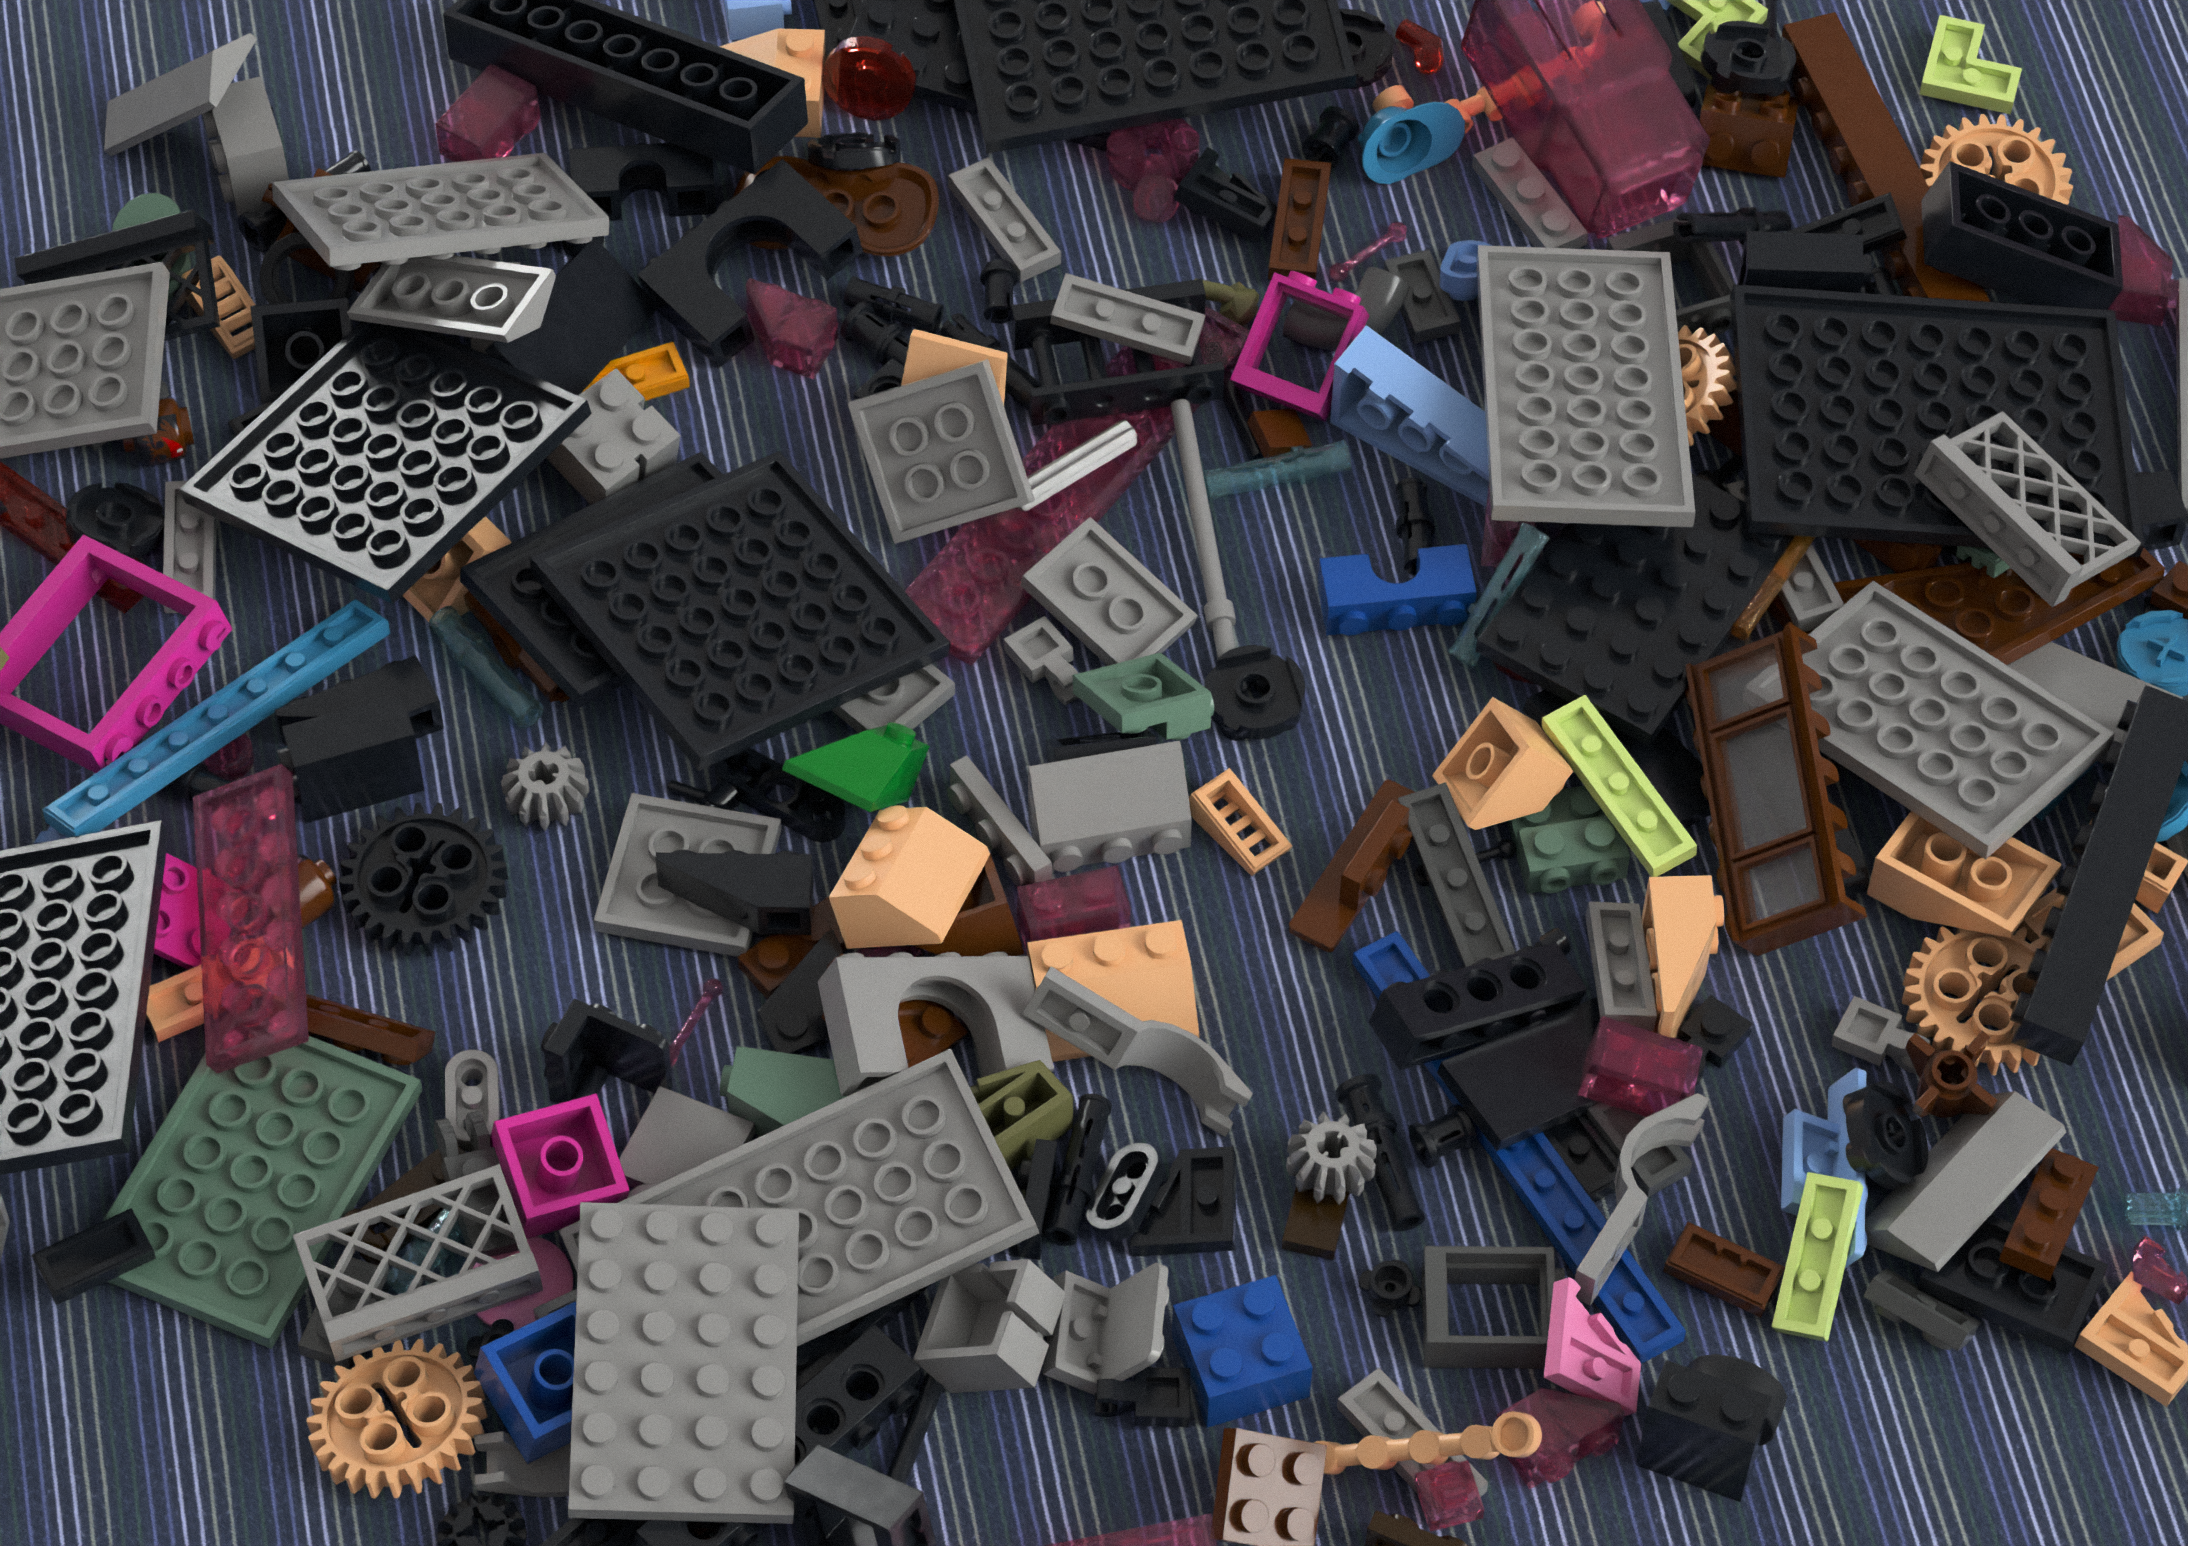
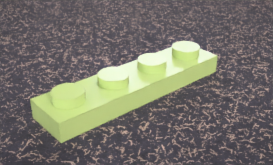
[1542,695,1697,877]

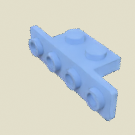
[1781,1068,1868,1268]

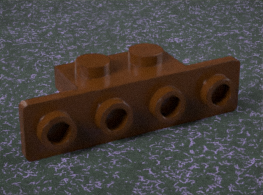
[1288,779,1415,953]

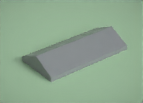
[104,33,257,156]
[347,255,556,343]
[1865,1091,2066,1272]

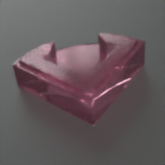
[2133,1236,2188,1305]

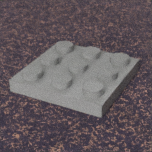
[848,359,1035,544]
[593,793,781,957]

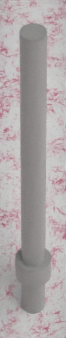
[1171,399,1236,658]

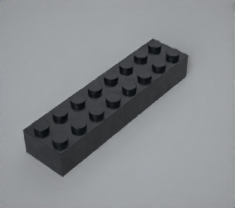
[443,0,808,175]

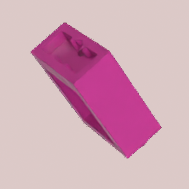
[1230,271,1370,422]

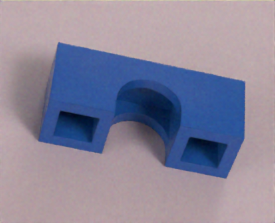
[1317,544,1477,636]

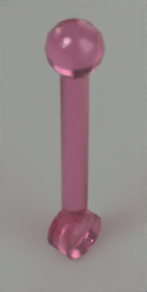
[1329,222,1407,281]
[669,978,723,1067]

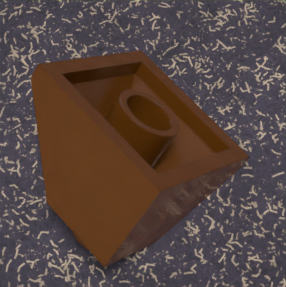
[914,854,1025,957]

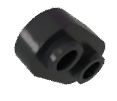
[1086,1143,1165,1241]

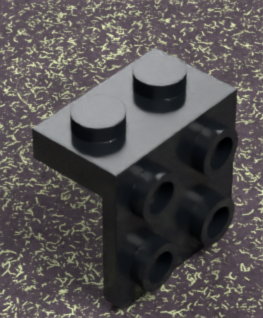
[541,999,672,1104]

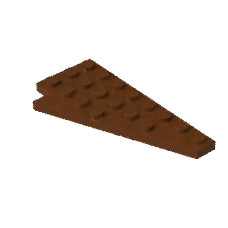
[1765,548,2165,669]

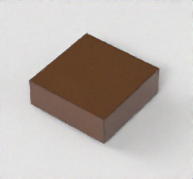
[1247,408,1312,459]

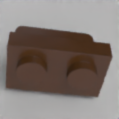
[1692,84,1799,178]

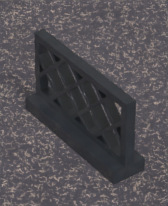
[15,210,220,341]

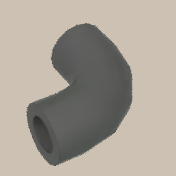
[1283,267,1410,351]

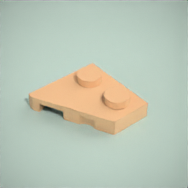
[2074,1271,2188,1407]

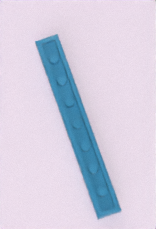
[42,599,391,838]

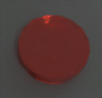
[822,36,916,121]

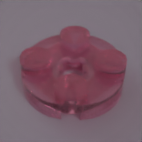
[1106,118,1200,194]

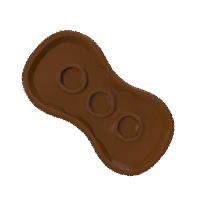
[733,156,939,257]

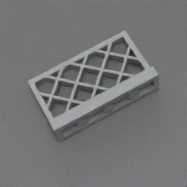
[1914,411,2141,607]
[293,1164,543,1362]

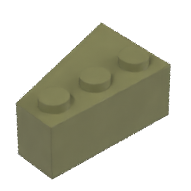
[970,1060,1073,1170]

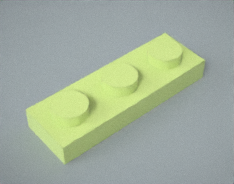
[1771,1172,1864,1342]

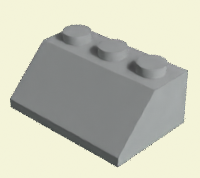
[1028,741,1192,872]

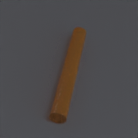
[1732,535,1816,640]

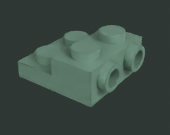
[1073,652,1214,740]
[1507,786,1630,894]

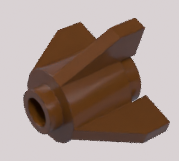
[1905,1031,1998,1118]

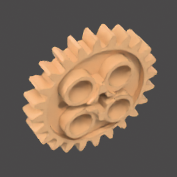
[1920,114,2073,205]
[1678,325,1737,446]
[1902,926,2045,1075]
[307,1339,488,1499]

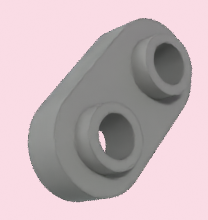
[445,1050,500,1152]

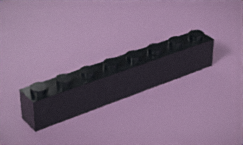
[2010,685,2188,1066]

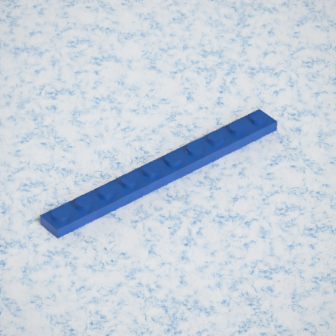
[1352,931,1686,1364]

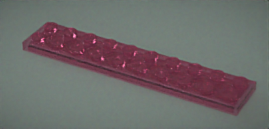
[905,306,1250,666]

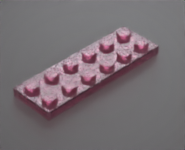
[193,764,309,1073]

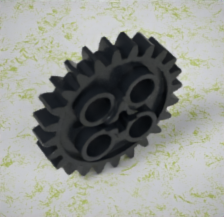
[338,803,508,956]

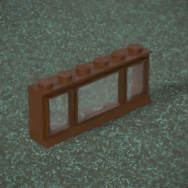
[1685,622,1867,956]

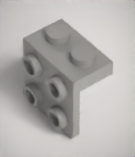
[1043,1262,1169,1395]

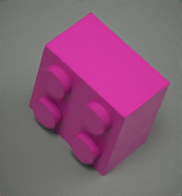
[490,1093,630,1239]

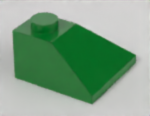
[782,722,930,812]

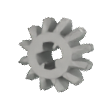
[501,741,589,831]
[1286,1111,1377,1205]

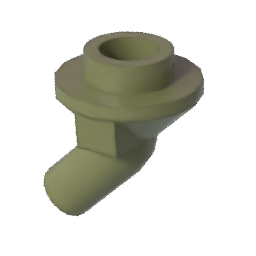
[1194,278,1259,328]

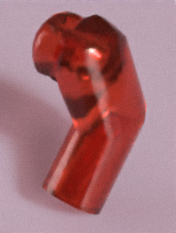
[1395,18,1445,75]

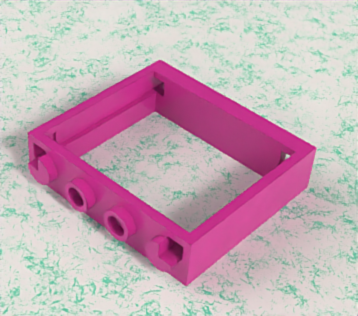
[0,535,232,773]

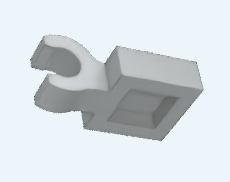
[1004,616,1078,705]
[1832,996,1930,1074]

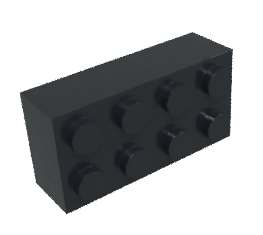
[1922,161,2124,310]

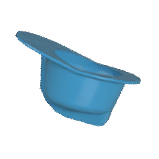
[1358,101,1465,184]

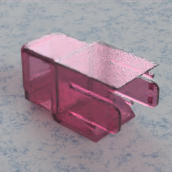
[1460,0,1710,239]

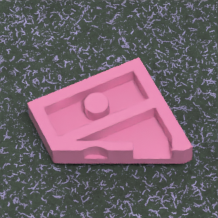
[1544,1277,1641,1417]

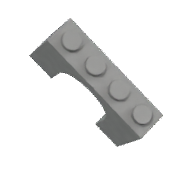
[818,952,1054,1096]

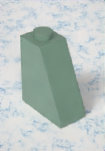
[720,1046,847,1136]

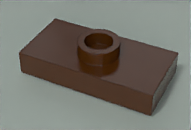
[1663,1222,1785,1318]

